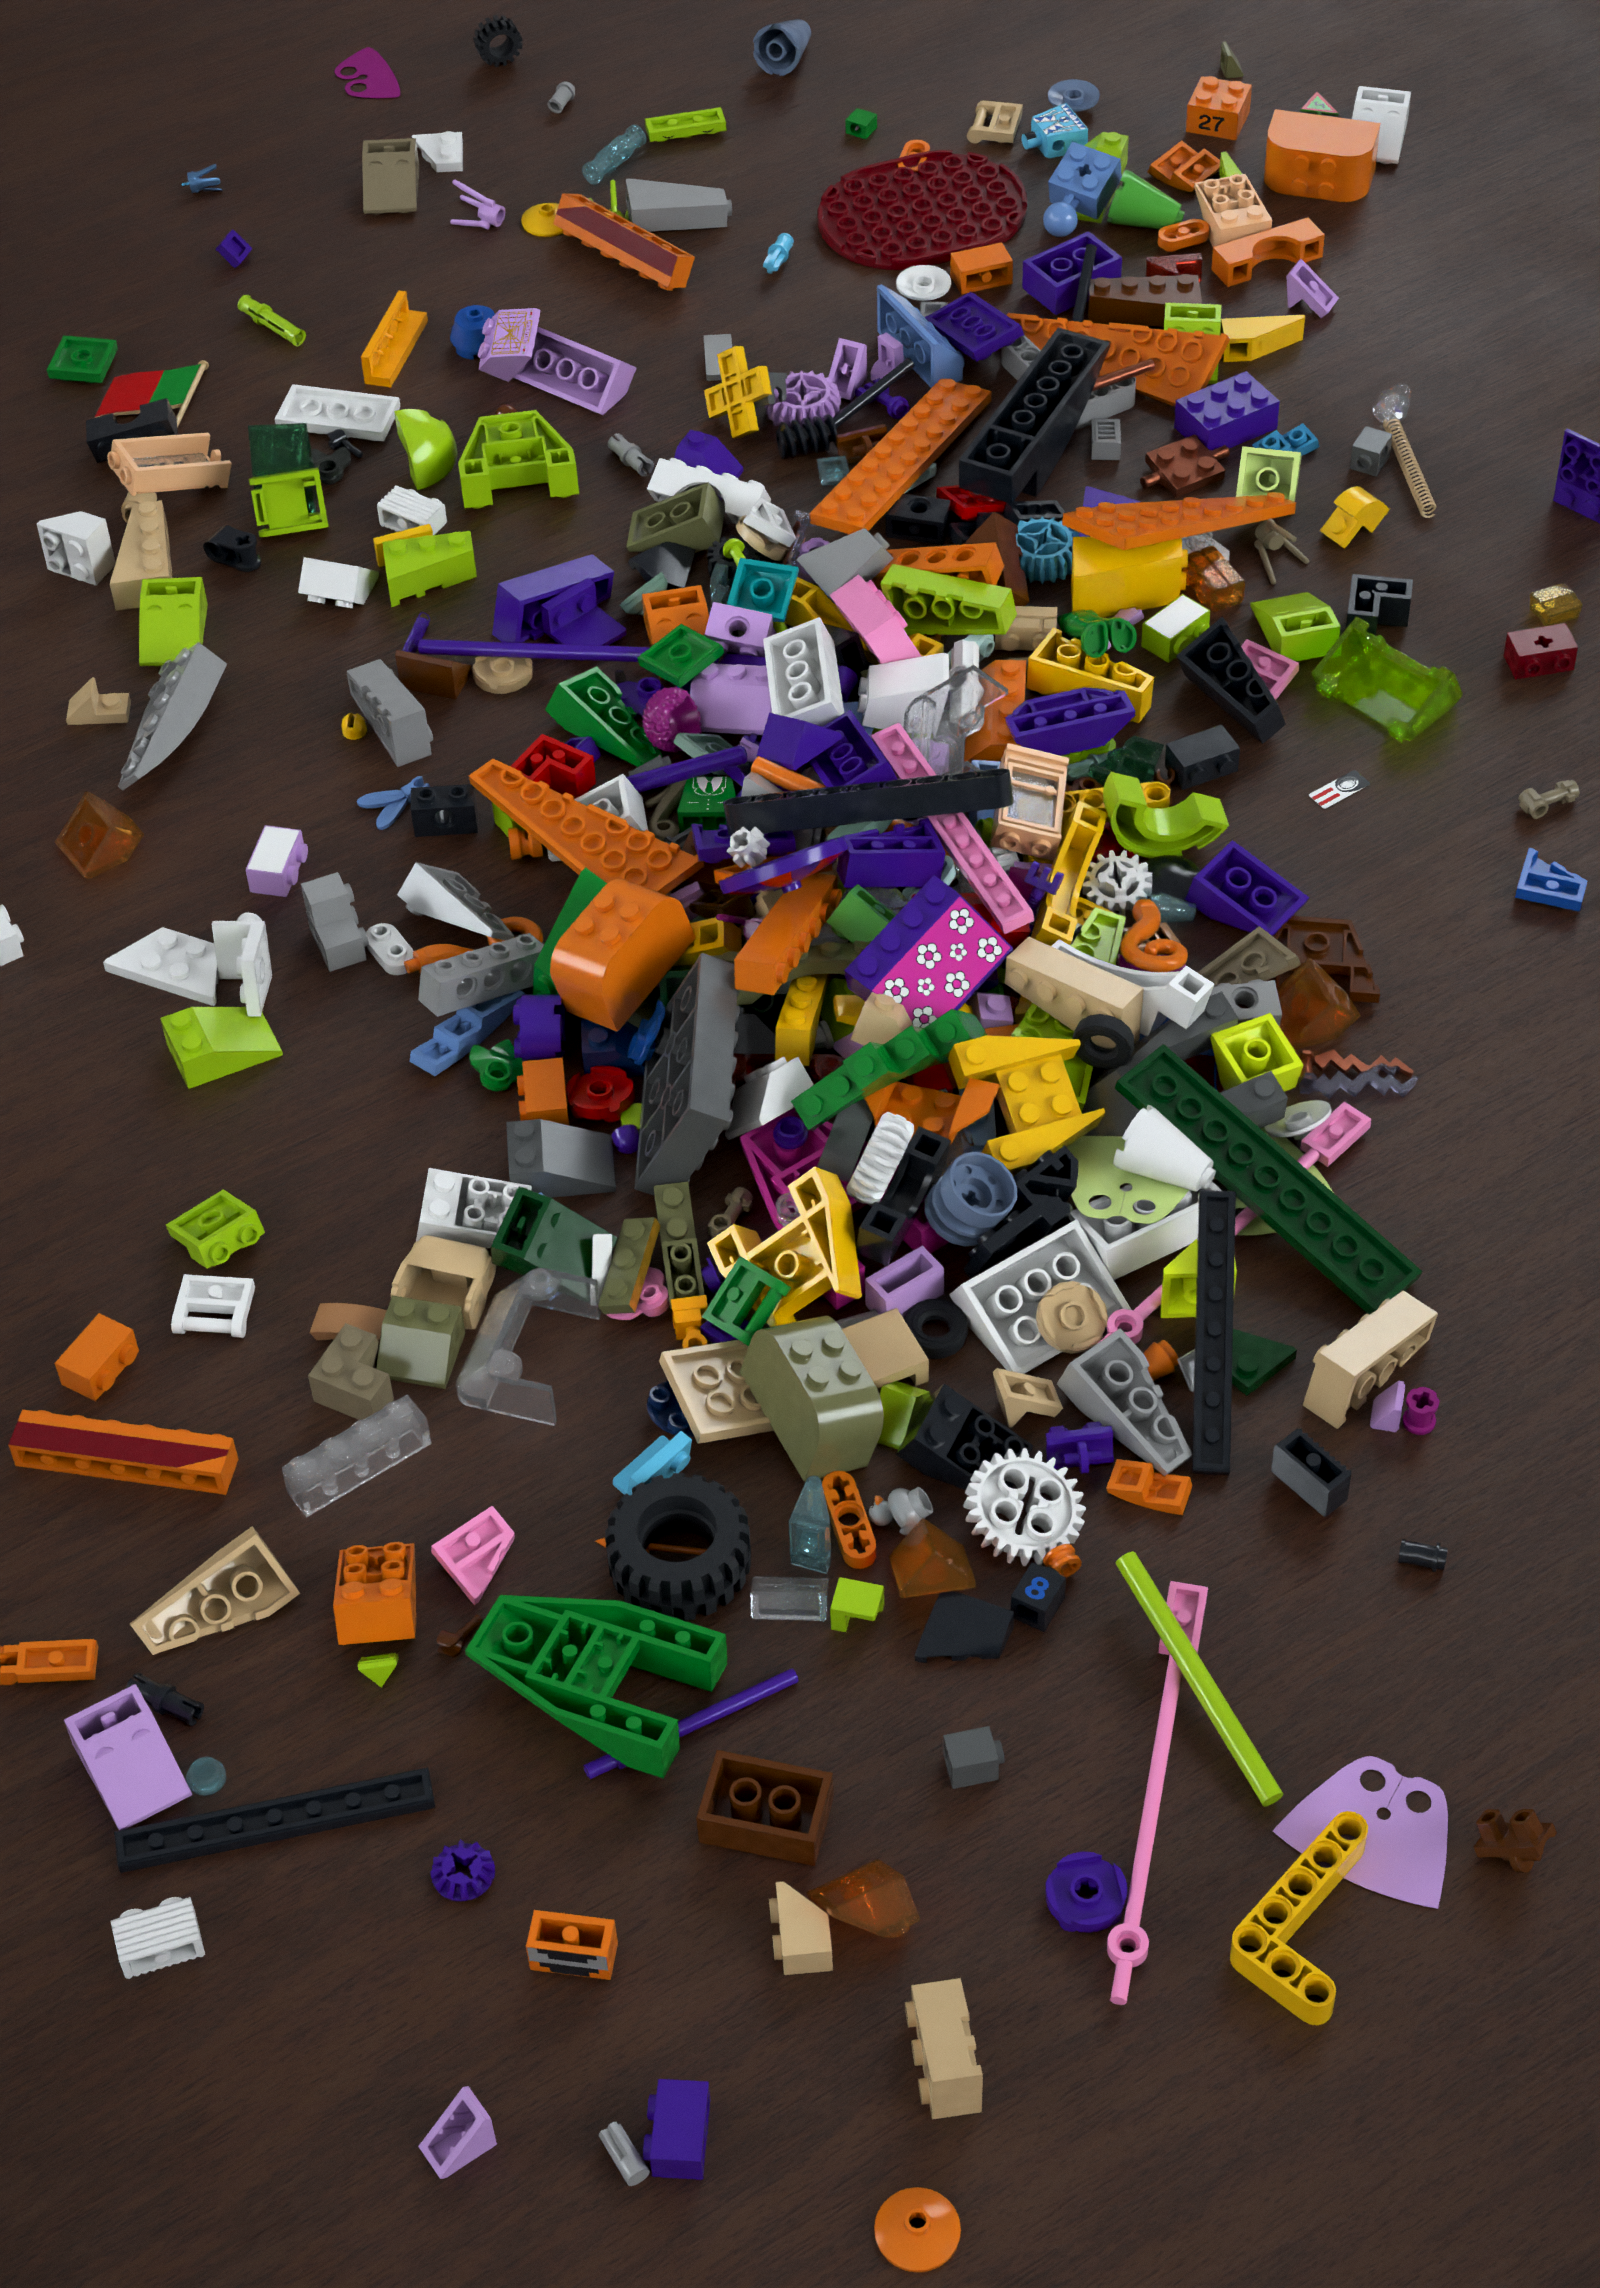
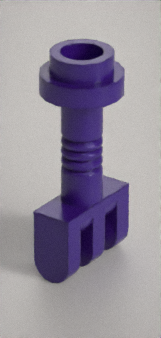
[855,378,910,419]
[1024,861,1064,938]

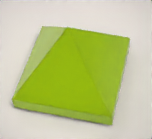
[358,1653,399,1688]

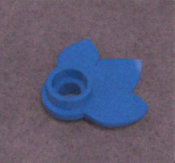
[627,1000,665,1065]

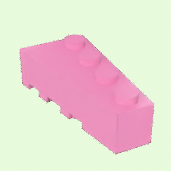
[829,574,922,664]

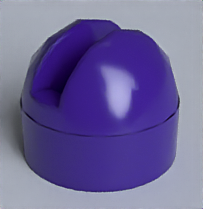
[611,1124,639,1154]

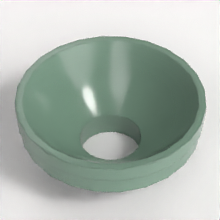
[619,572,668,617]

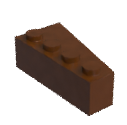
[1086,274,1203,328]

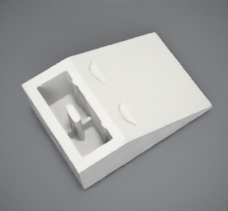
[1352,86,1411,164]
[416,1168,532,1248]

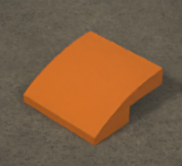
[1148,140,1220,192]

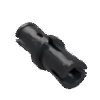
[126,1672,204,1726]

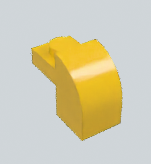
[1320,486,1390,549]

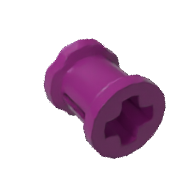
[1402,1387,1440,1435]

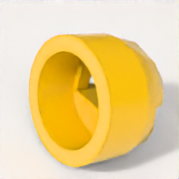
[341,713,367,740]

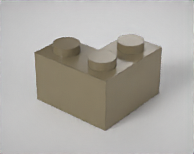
[308,1323,394,1427]

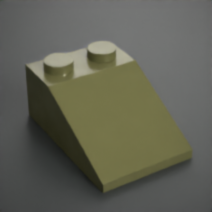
[626,482,725,553]

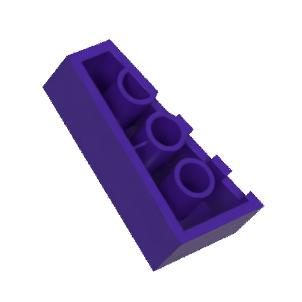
[492,554,614,643]

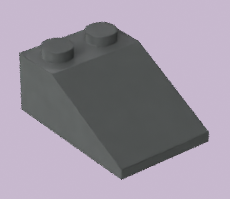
[506,1119,616,1198]

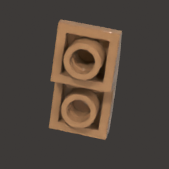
[310,1303,387,1345]

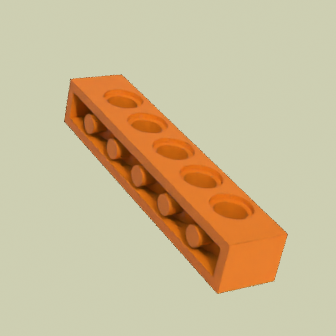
[872,542,1004,593]

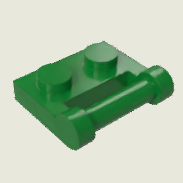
[702,1256,791,1346]

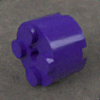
[513,994,566,1061]

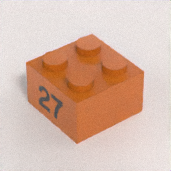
[1186,76,1252,140]

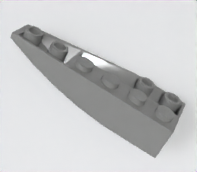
[118,642,227,790]

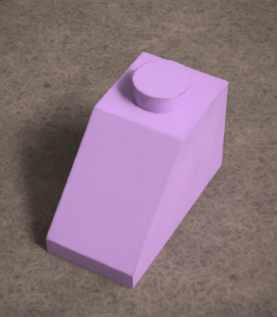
[965,992,1014,1029]

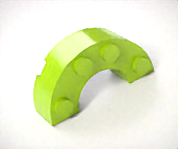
[1103,772,1229,858]

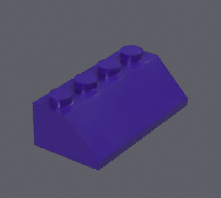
[809,710,898,787]

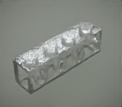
[282,1395,432,1517]

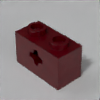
[1503,623,1578,680]

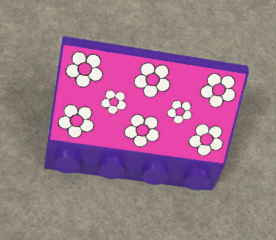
[844,875,1013,1028]

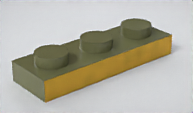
[598,1217,661,1314]

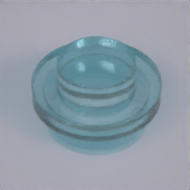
[186,1757,227,1796]

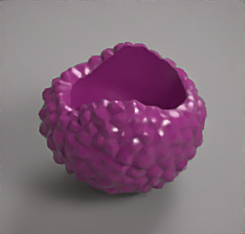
[642,687,702,753]

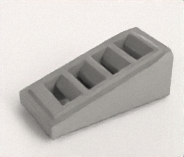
[1091,419,1121,460]

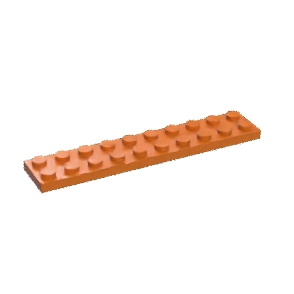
[809,379,992,534]

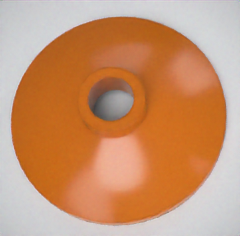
[874,2187,961,2272]

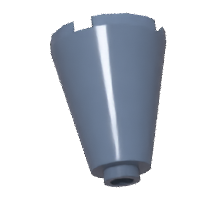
[753,19,811,76]

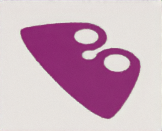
[334,47,401,98]

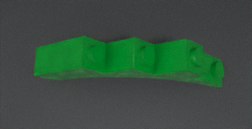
[791,1009,987,1131]

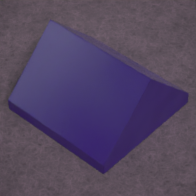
[756,712,843,771]

